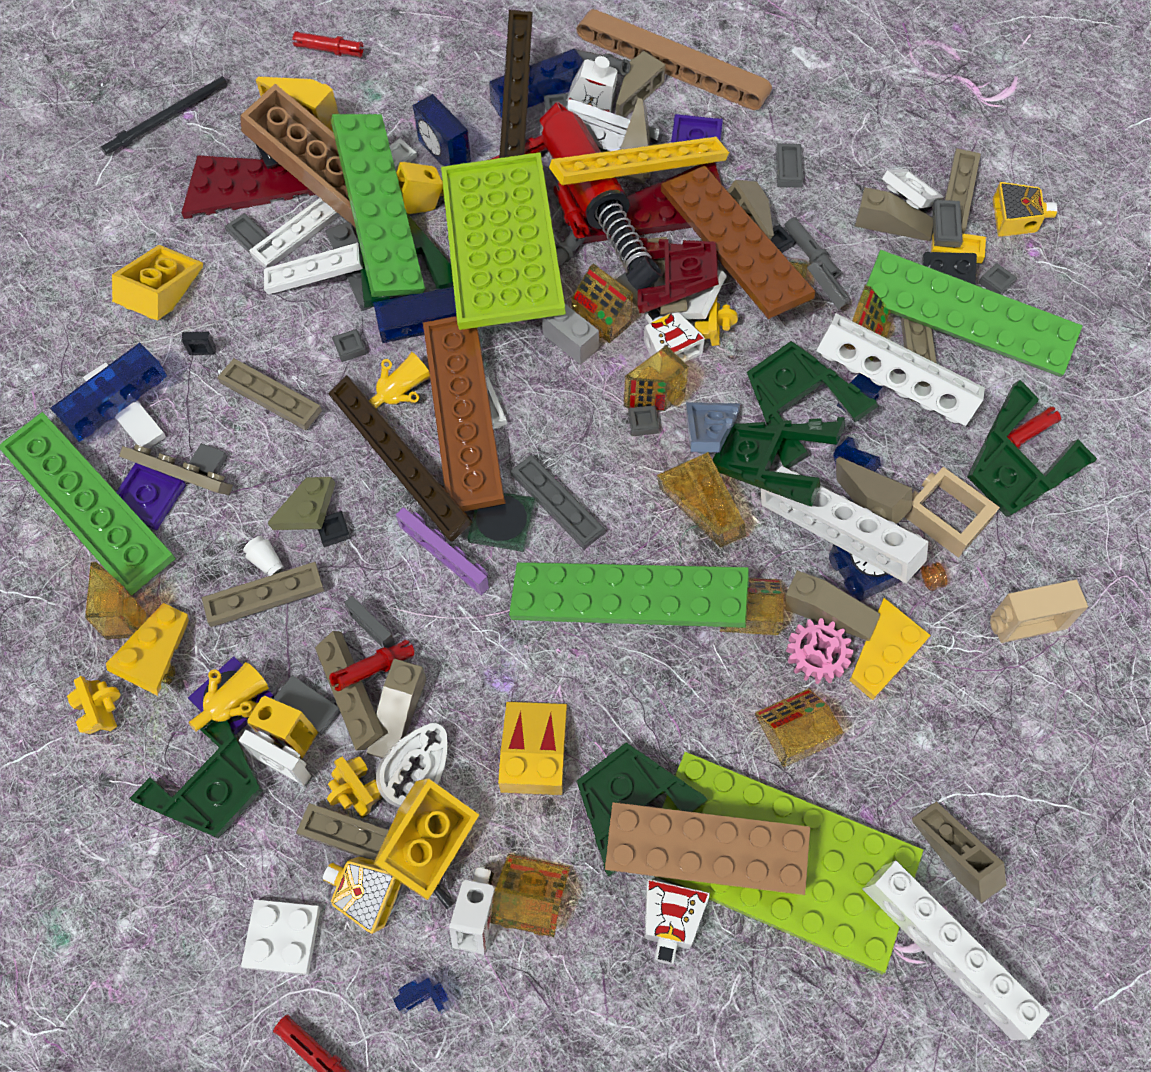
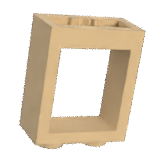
[905,467,1000,558]
[990,579,1088,643]

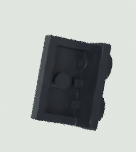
[922,252,977,285]

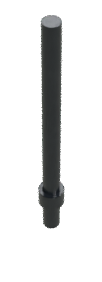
[100,76,227,155]

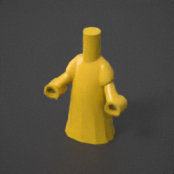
[370,352,430,408]
[188,662,269,732]

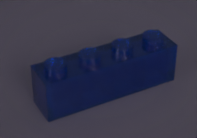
[489,48,584,118]
[373,287,457,343]
[50,342,167,442]

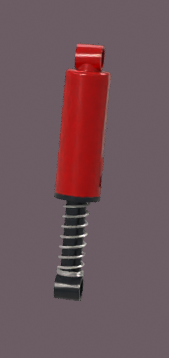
[539,102,663,291]

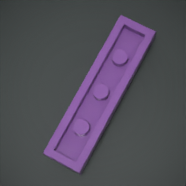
[396,507,489,596]

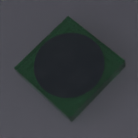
[467,493,535,552]

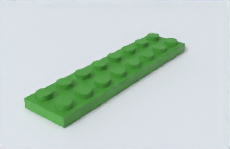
[331,114,425,297]
[860,250,1083,377]
[0,412,176,597]
[509,562,749,628]

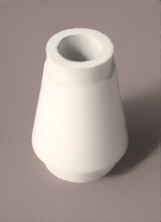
[243,536,285,576]

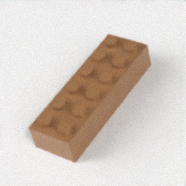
[240,84,356,228]
[605,802,810,895]

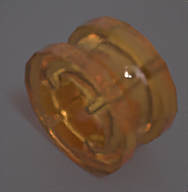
[921,562,947,591]

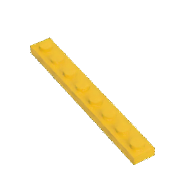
[549,137,729,185]

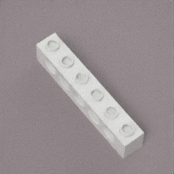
[816,314,985,426]
[761,466,928,583]
[863,861,1049,1040]

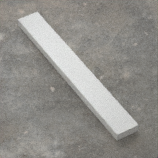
[249,138,417,268]

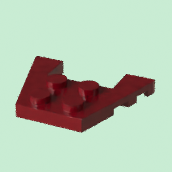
[638,238,719,313]

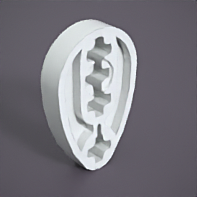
[376,723,447,807]

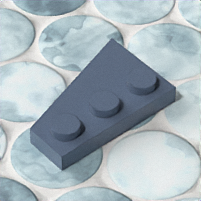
[685,402,740,454]

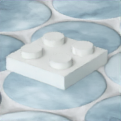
[882,169,944,209]
[239,730,311,787]
[241,900,321,975]

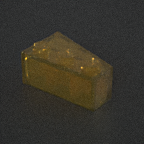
[656,452,746,547]

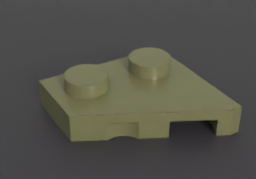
[268,477,336,530]

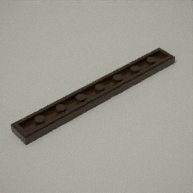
[499,10,533,158]
[328,375,473,542]

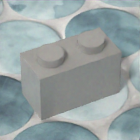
[542,304,599,365]

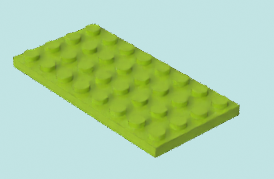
[441,152,566,330]
[655,752,923,975]

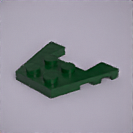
[129,720,263,839]
[576,742,708,877]

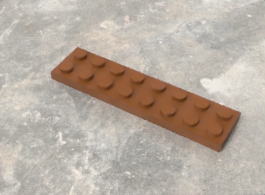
[661,166,815,319]
[423,316,505,511]

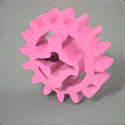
[786,618,853,684]

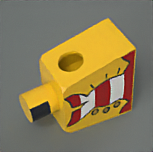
[241,696,318,758]

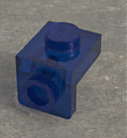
[833,436,881,472]
[393,977,449,1014]

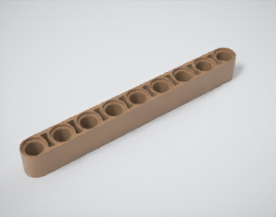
[576,9,772,110]

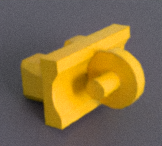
[695,295,738,346]
[67,676,121,734]
[327,756,382,818]

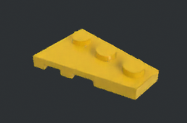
[849,598,931,700]
[106,603,189,696]

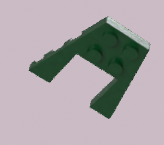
[357,212,454,308]
[747,341,878,469]
[967,380,1097,517]
[711,417,845,507]

